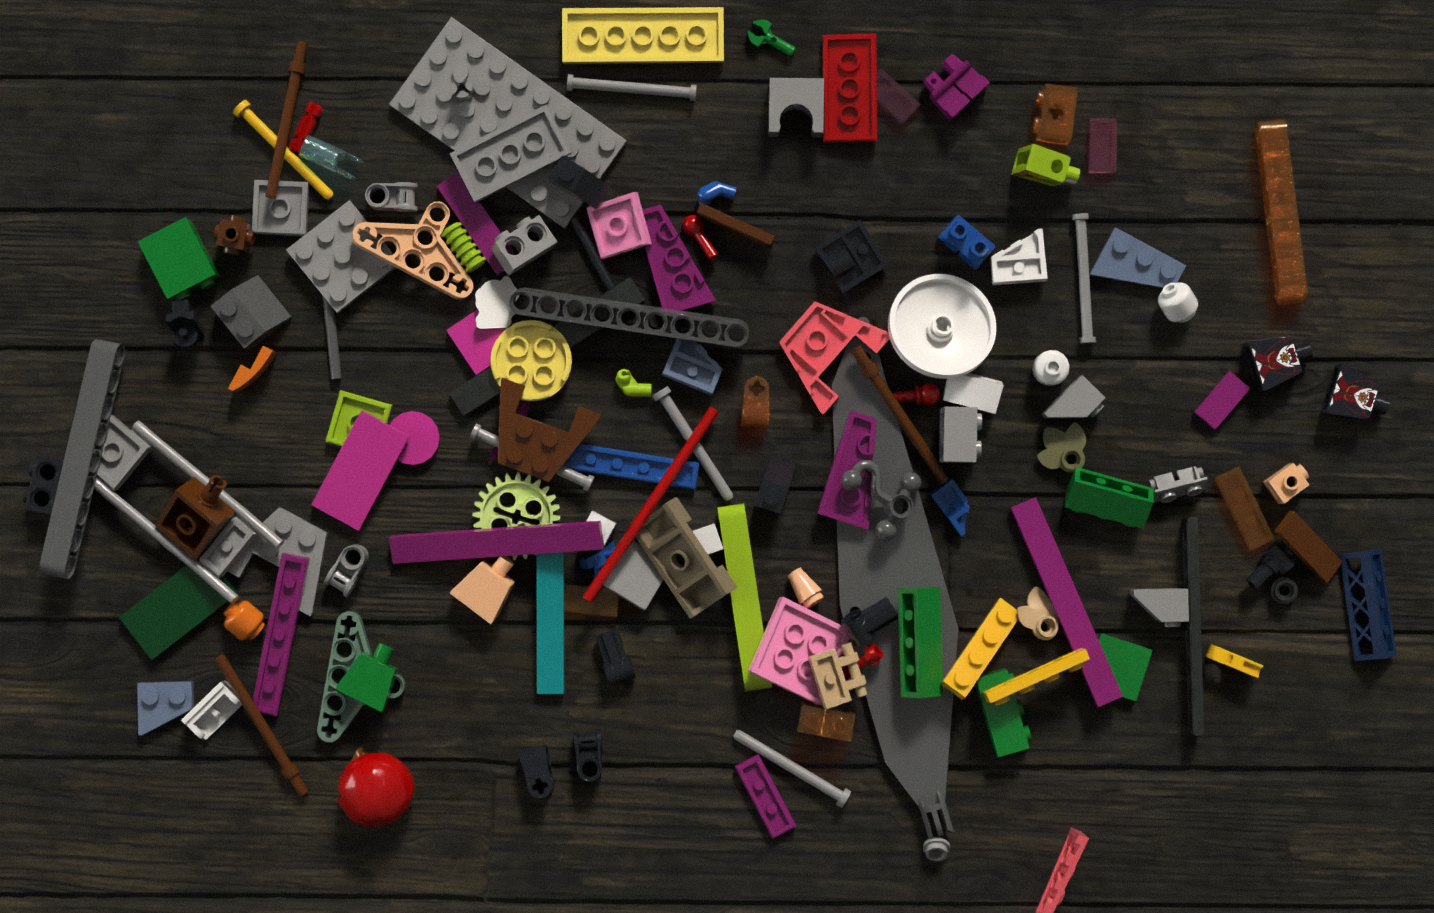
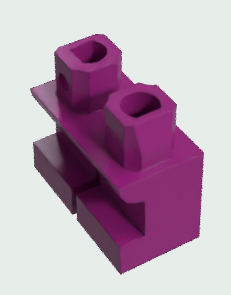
[923,54,990,122]

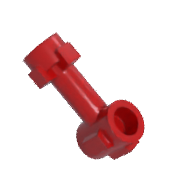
[841,644,883,681]

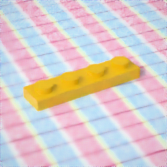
[940,598,1018,700]
[982,648,1090,705]

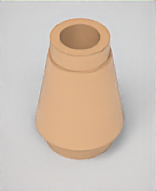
[787,567,824,609]

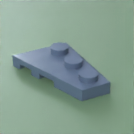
[1089,227,1186,289]

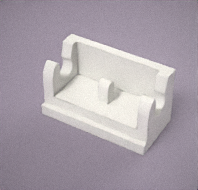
[943,373,1004,414]
[181,681,242,740]

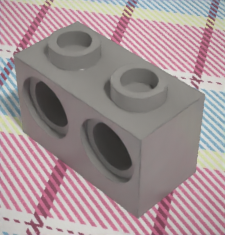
[491,215,557,276]

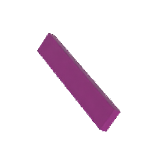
[253,552,310,716]

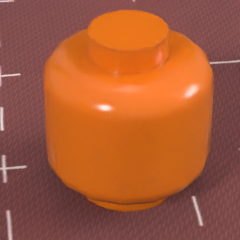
[223,600,265,640]

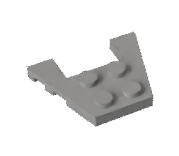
[228,507,328,616]

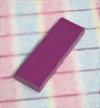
[735,754,796,839]

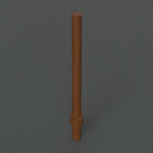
[265,41,308,199]
[851,345,949,485]
[214,653,309,796]

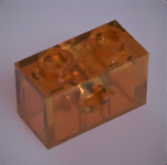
[1032,83,1078,145]
[796,703,856,742]

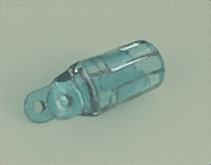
[299,135,364,180]

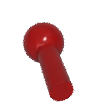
[682,215,719,261]

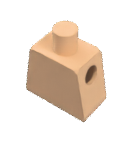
[450,556,515,624]

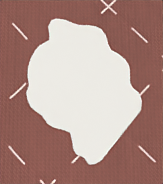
[475,276,519,329]

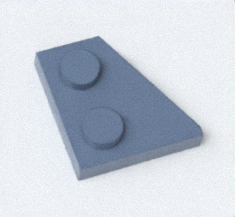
[662,327,722,396]
[137,681,194,735]

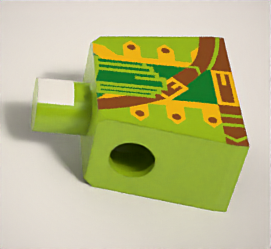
[1011,144,1080,186]

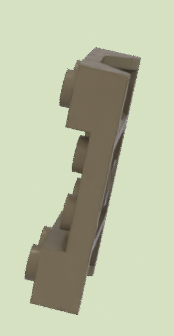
[636,497,737,619]

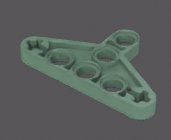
[317,611,406,742]

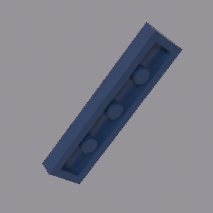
[1340,548,1397,661]

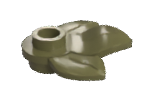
[1037,422,1086,473]

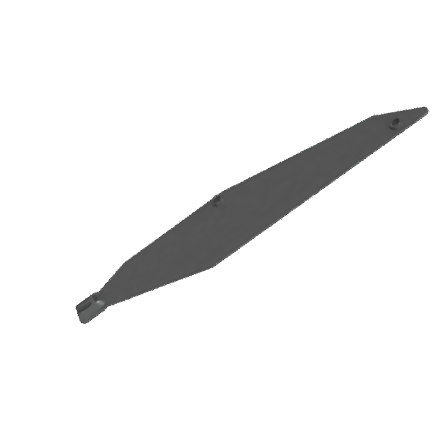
[832,317,958,839]

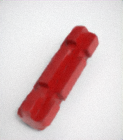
[289,102,323,154]

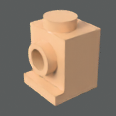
[1263,463,1309,504]

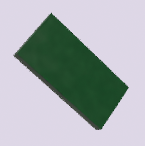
[119,555,239,660]

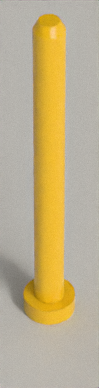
[233,100,334,200]

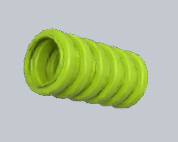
[441,222,486,273]

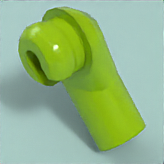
[615,369,652,397]

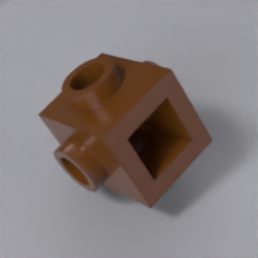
[214,215,255,256]

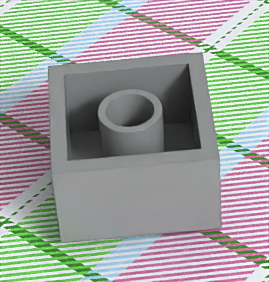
[939,407,982,463]

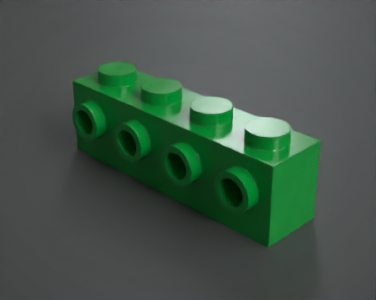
[898,587,943,698]

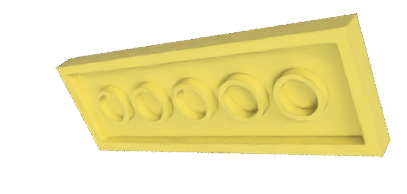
[562,7,724,64]

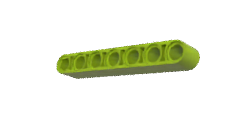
[717,503,772,692]

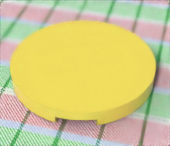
[491,320,572,401]

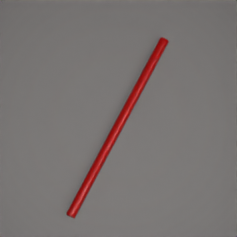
[582,406,719,603]

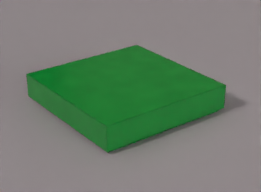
[1083,633,1152,701]

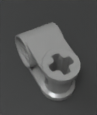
[365,182,418,212]
[323,544,369,597]

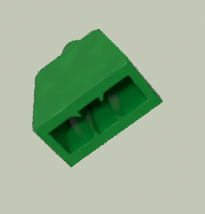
[335,642,398,712]

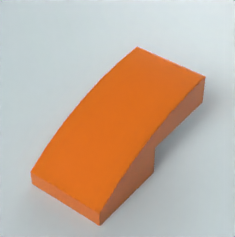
[228,346,277,392]

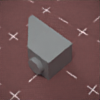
[1041,375,1106,419]
[1129,588,1189,627]

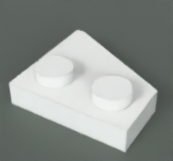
[990,229,1047,285]

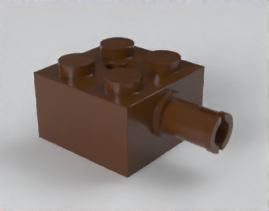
[155,475,235,560]

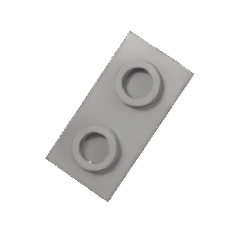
[1149,466,1208,503]

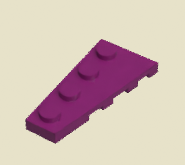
[643,205,716,311]
[816,410,877,530]

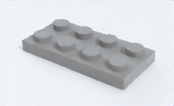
[450,105,571,203]

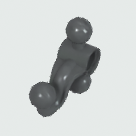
[841,460,921,541]

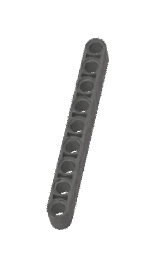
[509,288,749,347]
[40,339,125,580]

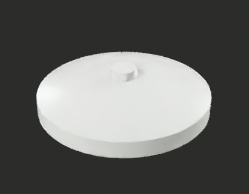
[888,274,996,379]

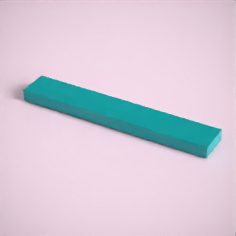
[537,552,564,694]

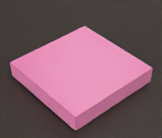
[586,192,652,260]

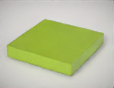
[325,390,393,446]

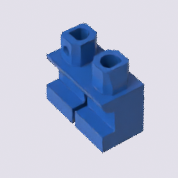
[937,215,995,270]

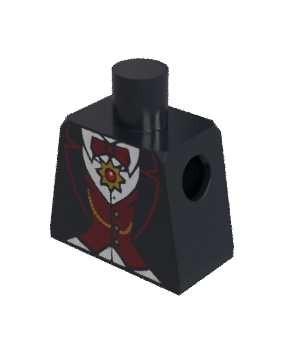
[1243,336,1313,392]
[1319,364,1390,420]

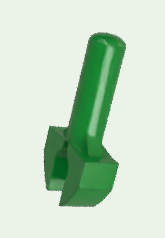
[747,20,796,56]

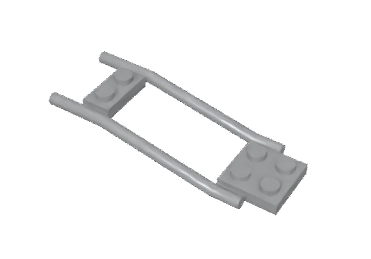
[94,414,284,604]

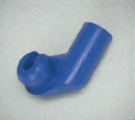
[697,181,737,206]

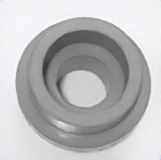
[923,837,950,861]

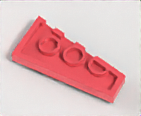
[1035,827,1089,913]

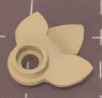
[1017,587,1060,640]

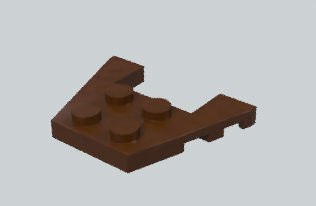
[498,378,602,482]

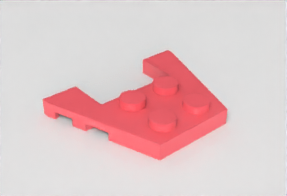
[779,301,890,415]

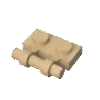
[808,642,867,709]

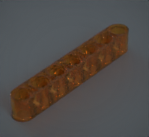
[1255,119,1308,306]

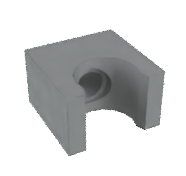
[768,78,824,138]

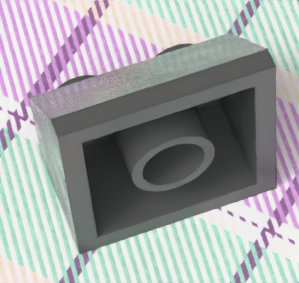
[211,275,292,350]

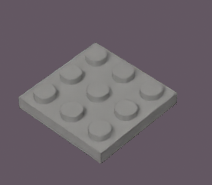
[286,200,396,314]

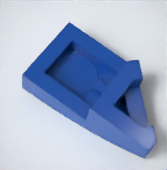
[929,478,970,536]

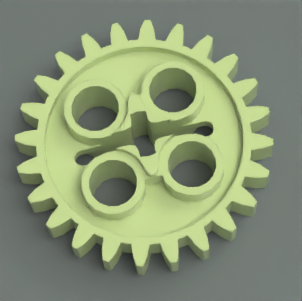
[472,472,560,560]

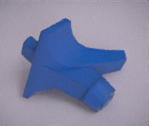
[580,541,615,579]

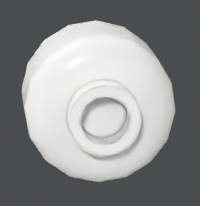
[1158,282,1198,323]
[1032,350,1070,386]

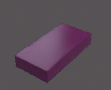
[1193,371,1250,430]

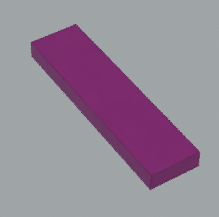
[437,171,515,276]

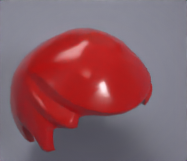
[337,752,415,828]

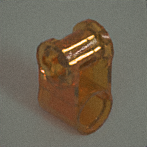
[741,376,770,428]

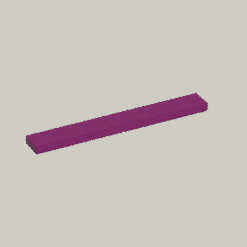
[1010,497,1123,707]
[389,521,604,564]

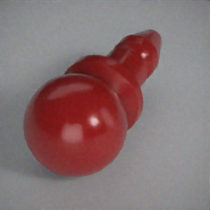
[893,384,940,405]

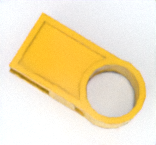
[1205,644,1263,678]

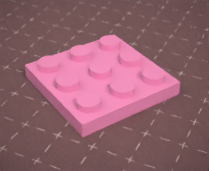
[748,597,849,705]

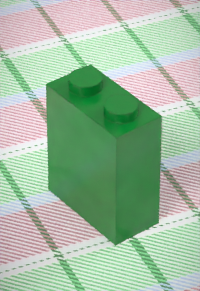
[138,217,220,301]

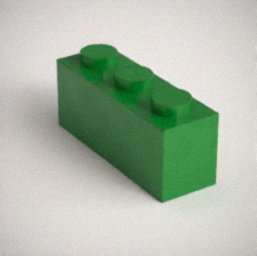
[1065,467,1154,529]
[975,668,1032,757]

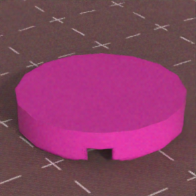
[390,411,440,465]

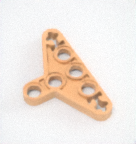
[351,202,473,300]

